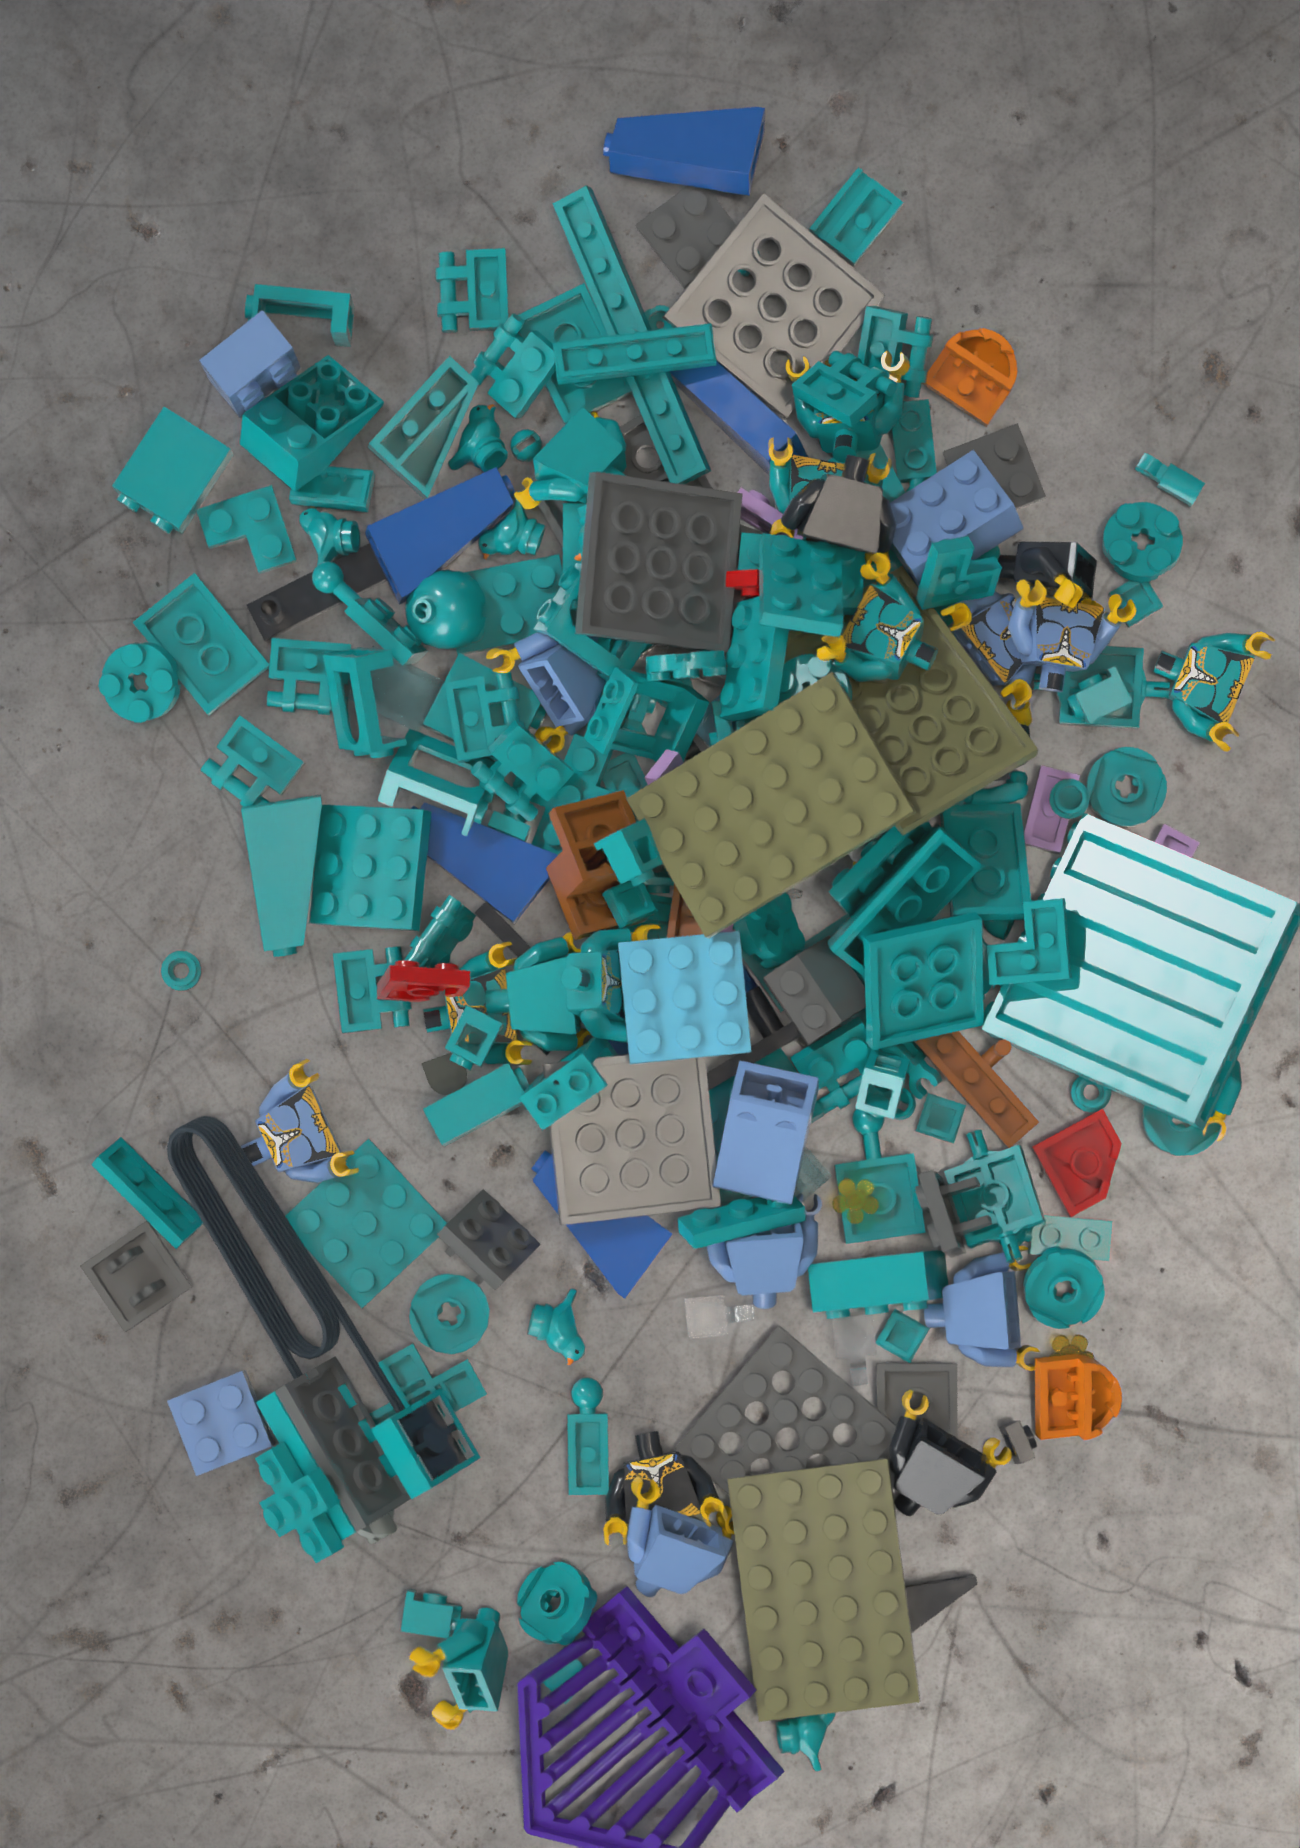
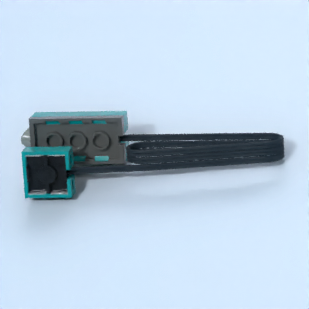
[167,1116,481,1544]

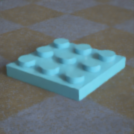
[618,931,751,1064]

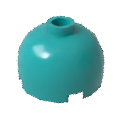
[405,570,486,650]

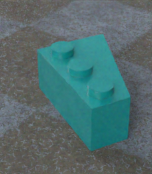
[368,356,479,500]
[808,1250,949,1319]

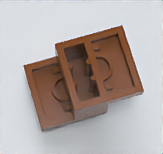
[546,790,649,941]

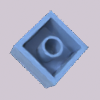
[167,1370,275,1476]

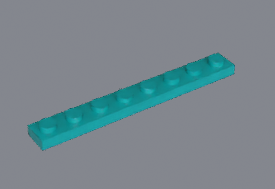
[553,186,711,485]

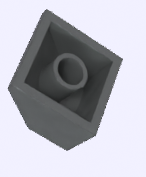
[763,935,866,1046]

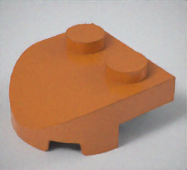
[922,328,1018,427]
[1035,1354,1122,1440]

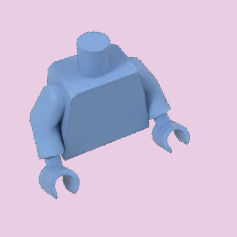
[697,1193,822,1309]

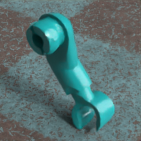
[955,771,1029,805]

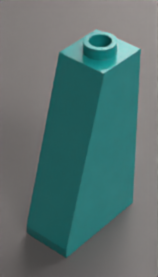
[241,794,322,957]

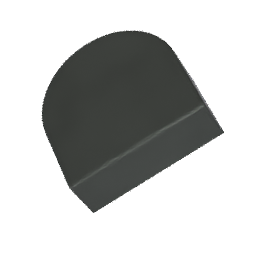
[422,1052,468,1096]

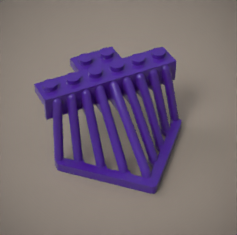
[517,1586,784,1848]

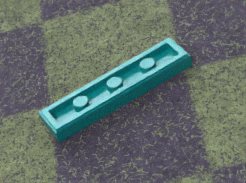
[553,323,716,385]

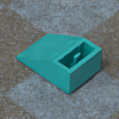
[240,355,384,491]

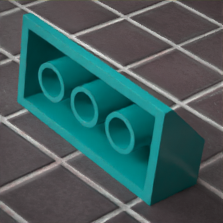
[827,823,983,977]

